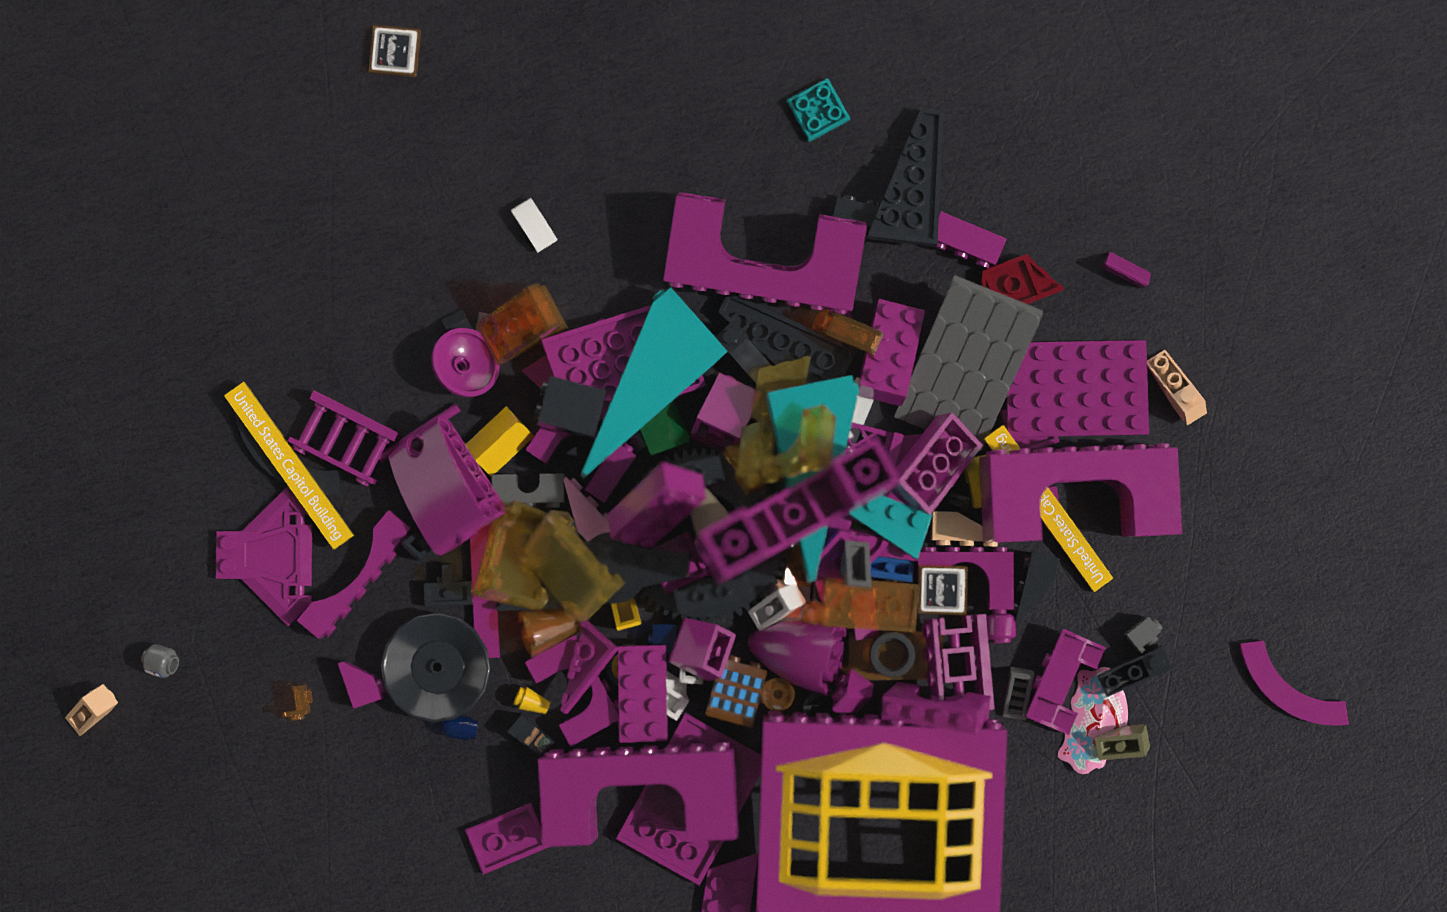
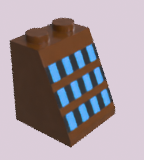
[706,655,767,728]

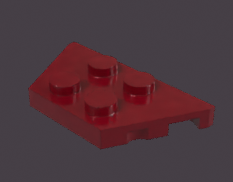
[980,254,1064,304]

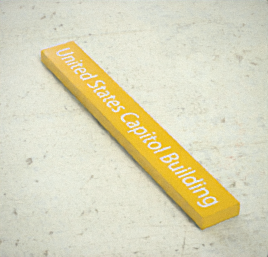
[224,382,354,549]
[983,425,1113,592]

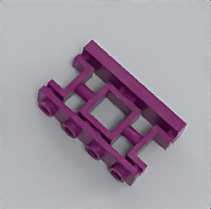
[922,614,994,710]

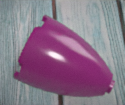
[748,620,847,695]

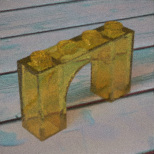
[736,404,836,487]

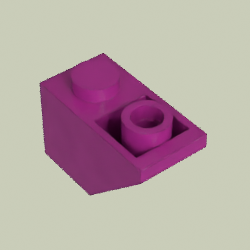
[832,669,874,713]

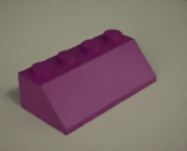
[890,412,983,515]

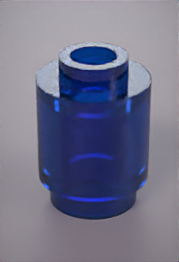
[442,715,478,741]

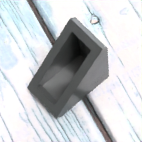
[839,541,871,588]

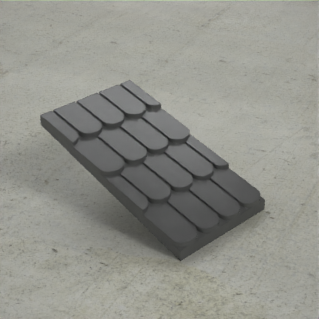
[894,275,1043,451]

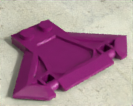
[216,486,312,626]

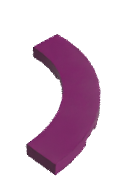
[1239,640,1349,726]

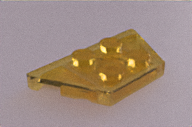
[751,356,811,434]

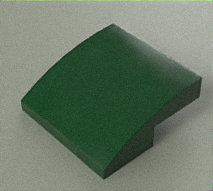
[638,400,692,457]

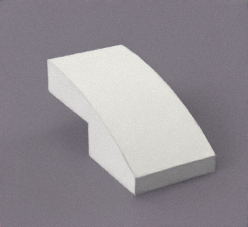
[511,198,557,252]

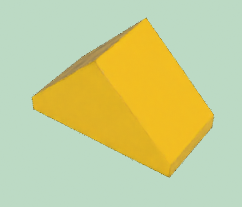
[611,597,642,631]

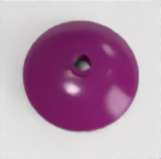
[431,328,500,397]

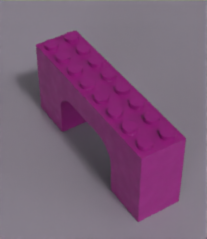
[664,192,867,314]
[694,438,900,585]
[979,444,1182,543]
[538,742,740,847]

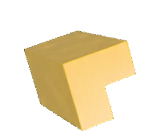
[465,406,535,477]

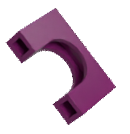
[526,427,637,504]
[916,547,1014,609]
[525,634,619,746]
[881,682,991,734]

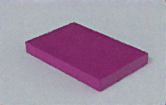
[465,802,549,874]

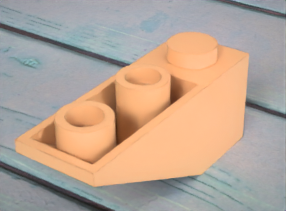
[1147,350,1207,425]
[930,511,998,546]

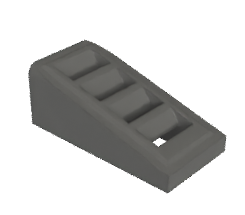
[1002,667,1034,720]

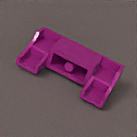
[1025,629,1106,735]

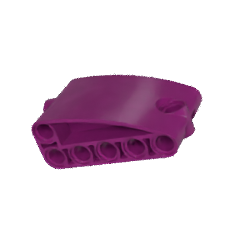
[389,416,506,555]

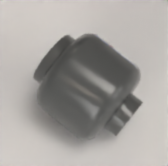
[141,644,179,678]

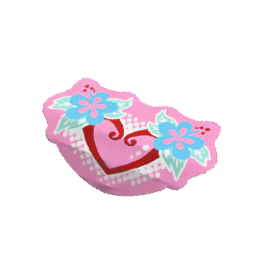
[1058,667,1128,774]

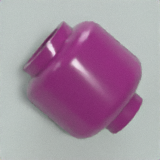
[986,609,1016,644]

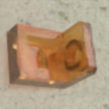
[283,684,313,721]

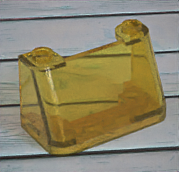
[474,500,565,610]
[521,511,625,622]

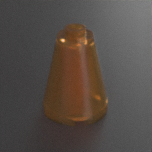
[518,608,585,658]

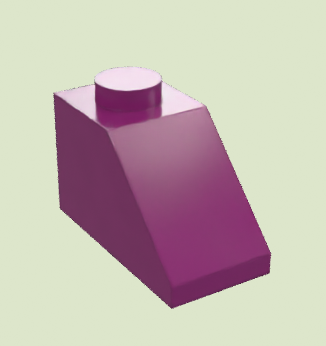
[338,661,385,709]

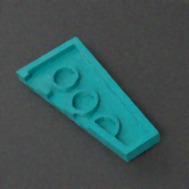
[848,496,933,560]

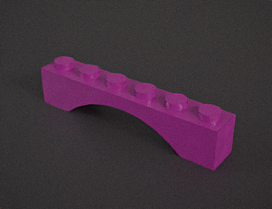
[297,510,413,639]

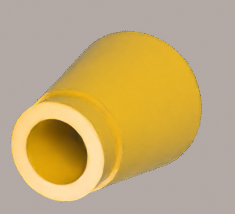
[513,687,550,714]

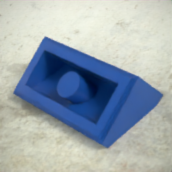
[870,556,914,582]

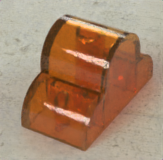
[476,283,568,366]

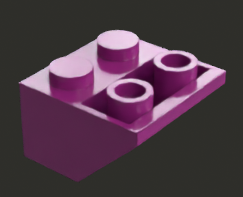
[668,618,736,681]

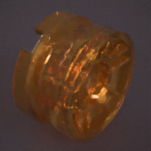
[761,677,794,711]

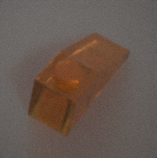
[811,308,884,355]

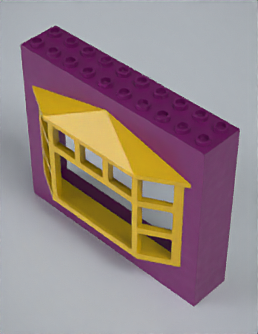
[756,711,1007,912]

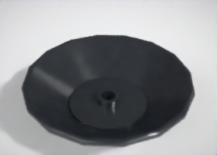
[381,613,491,723]

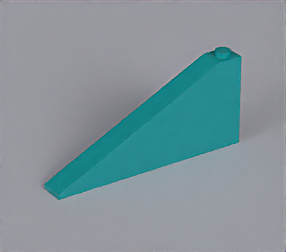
[581,288,728,478]
[766,376,859,583]

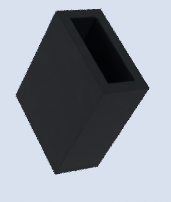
[534,376,606,440]

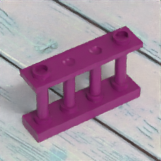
[288,391,401,486]

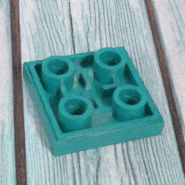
[787,78,850,142]

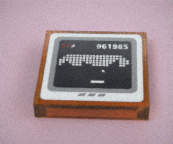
[369,25,421,77]
[918,565,968,615]

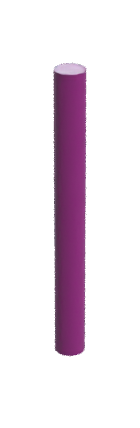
[379,403,461,463]

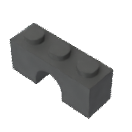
[492,474,565,508]

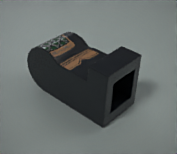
[508,713,555,757]

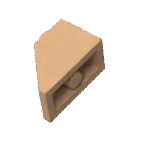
[65,684,118,736]

